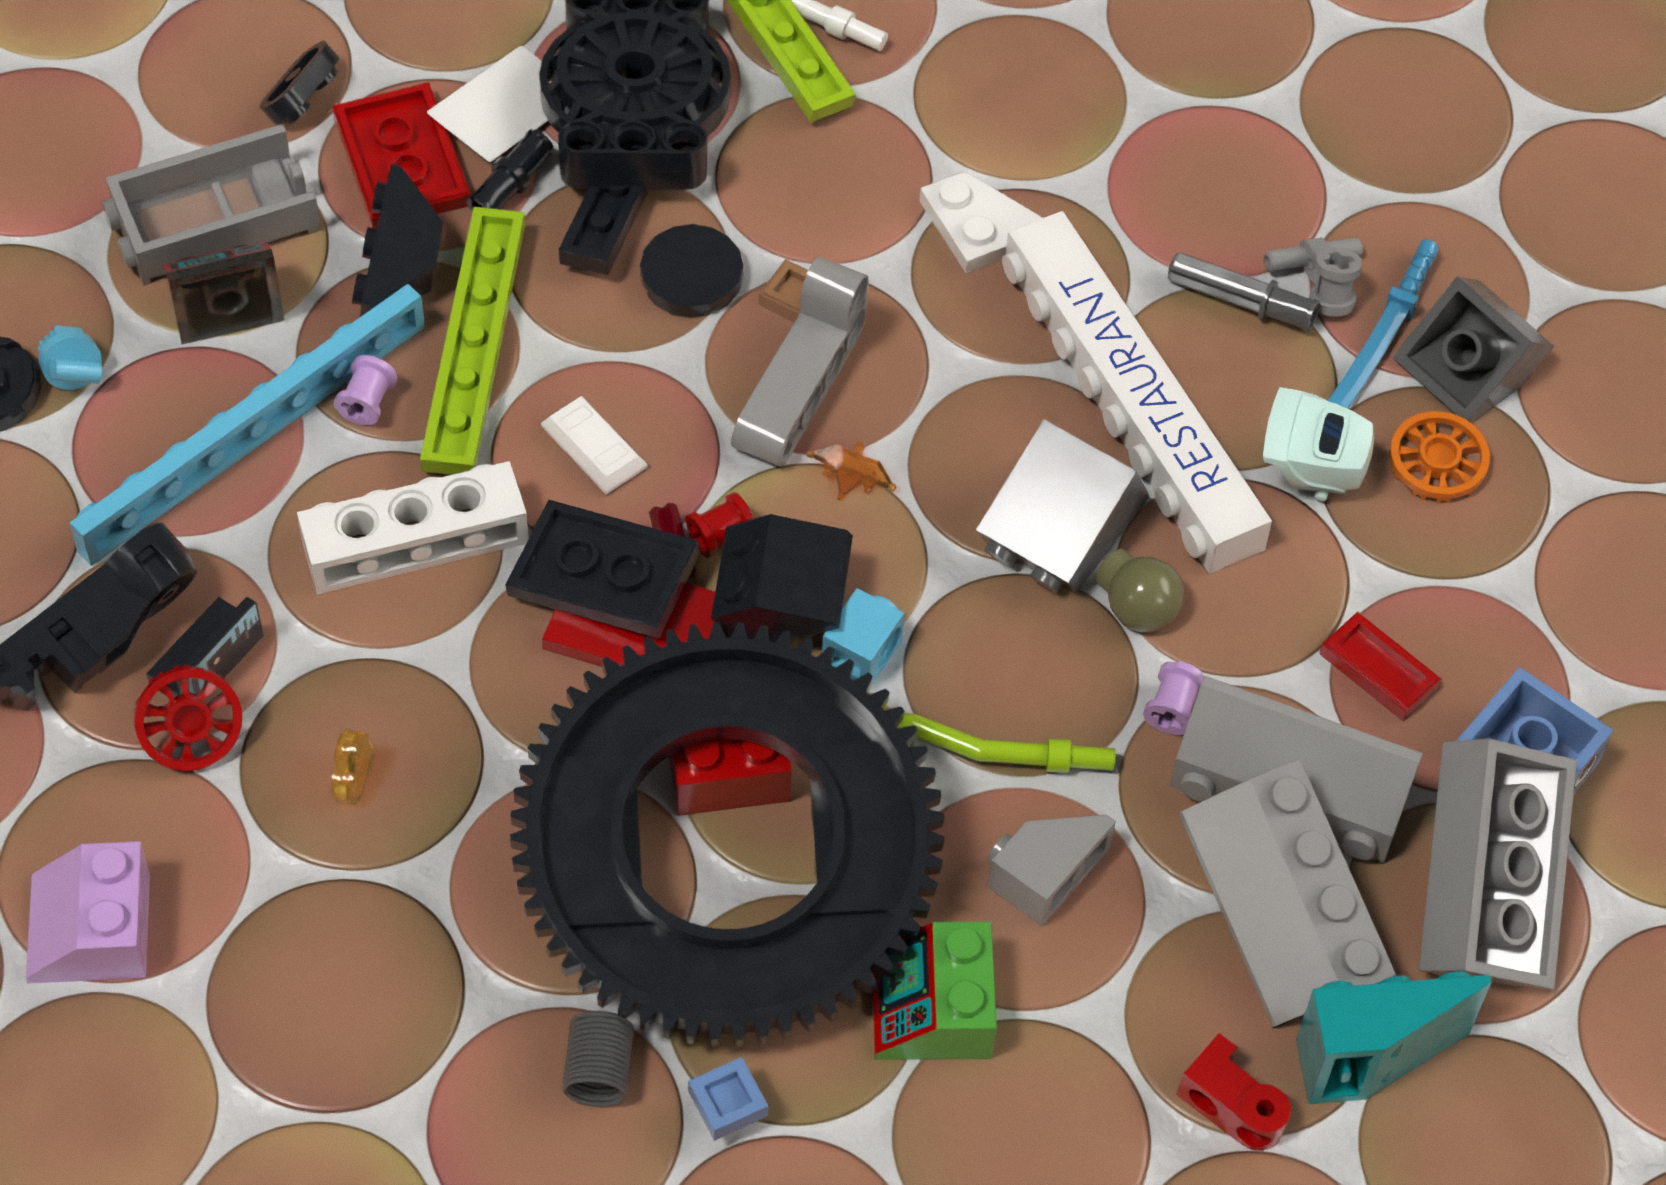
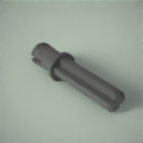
[1168,253,1320,332]

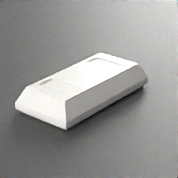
[541,396,648,495]

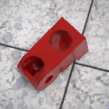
[1176,1033,1291,1151]

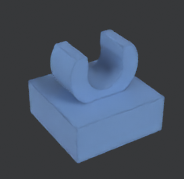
[688,1057,769,1141]

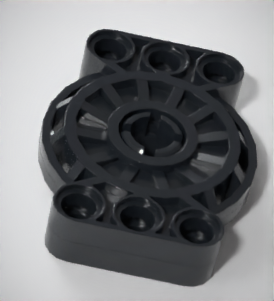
[539,0,731,190]

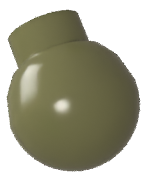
[1095,549,1184,632]

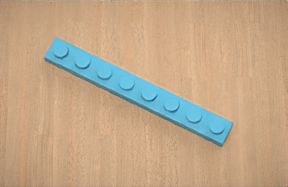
[69,284,425,566]

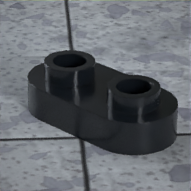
[260,41,339,124]

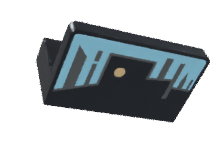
[146,597,264,697]

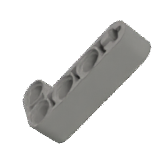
[731,256,869,467]

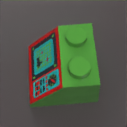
[872,922,997,1060]

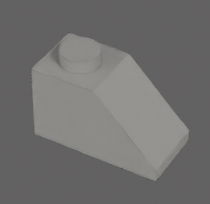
[987,815,1116,926]

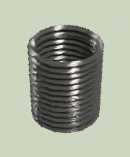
[562,1011,634,1107]

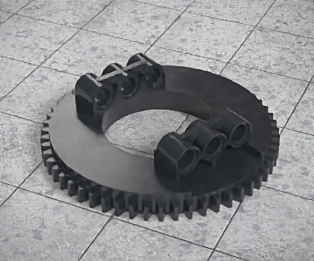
[510,622,945,1047]

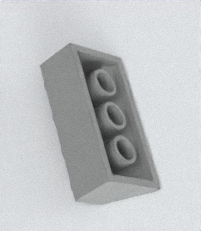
[1170,676,1423,864]
[1419,738,1577,989]
[1179,759,1396,1028]

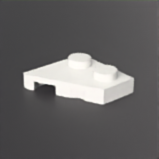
[919,171,1042,274]

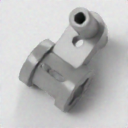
[1264,237,1363,317]

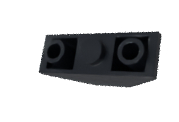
[352,164,443,317]

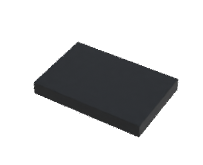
[505,500,701,639]

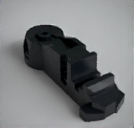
[0,522,197,710]

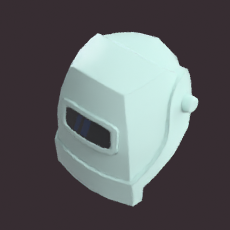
[1263,387,1375,501]

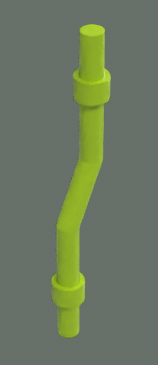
[897,713,1116,773]

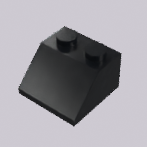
[711,514,853,643]

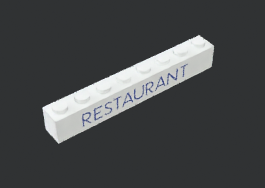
[1002,211,1272,574]

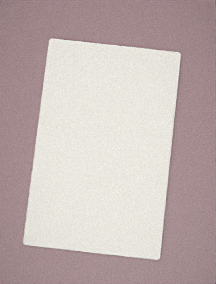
[427,46,552,162]

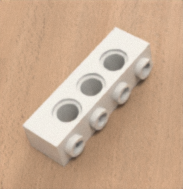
[297,461,529,595]

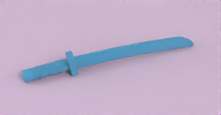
[1328,239,1439,409]

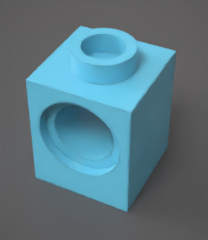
[822,588,905,686]

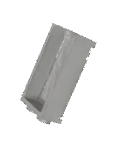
[102,124,321,286]

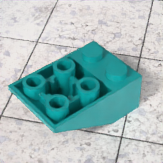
[1296,971,1492,1104]

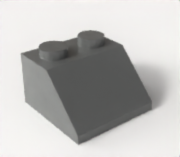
[1393,276,1554,423]

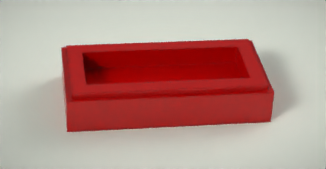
[1319,612,1442,721]

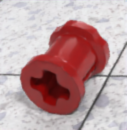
[685,492,754,559]

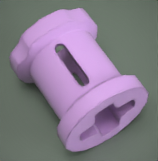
[334,355,398,425]
[1143,661,1204,735]

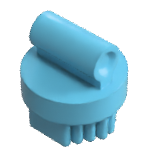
[37,325,102,390]

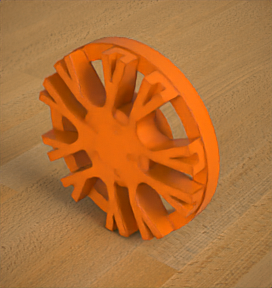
[1389,411,1490,503]

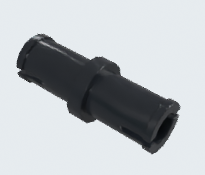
[466,129,554,212]

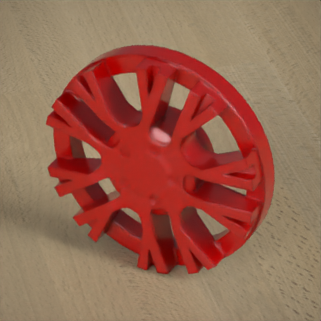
[134,664,243,771]

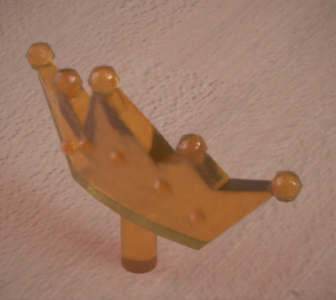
[807,441,896,501]

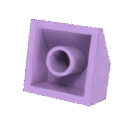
[26,841,150,983]

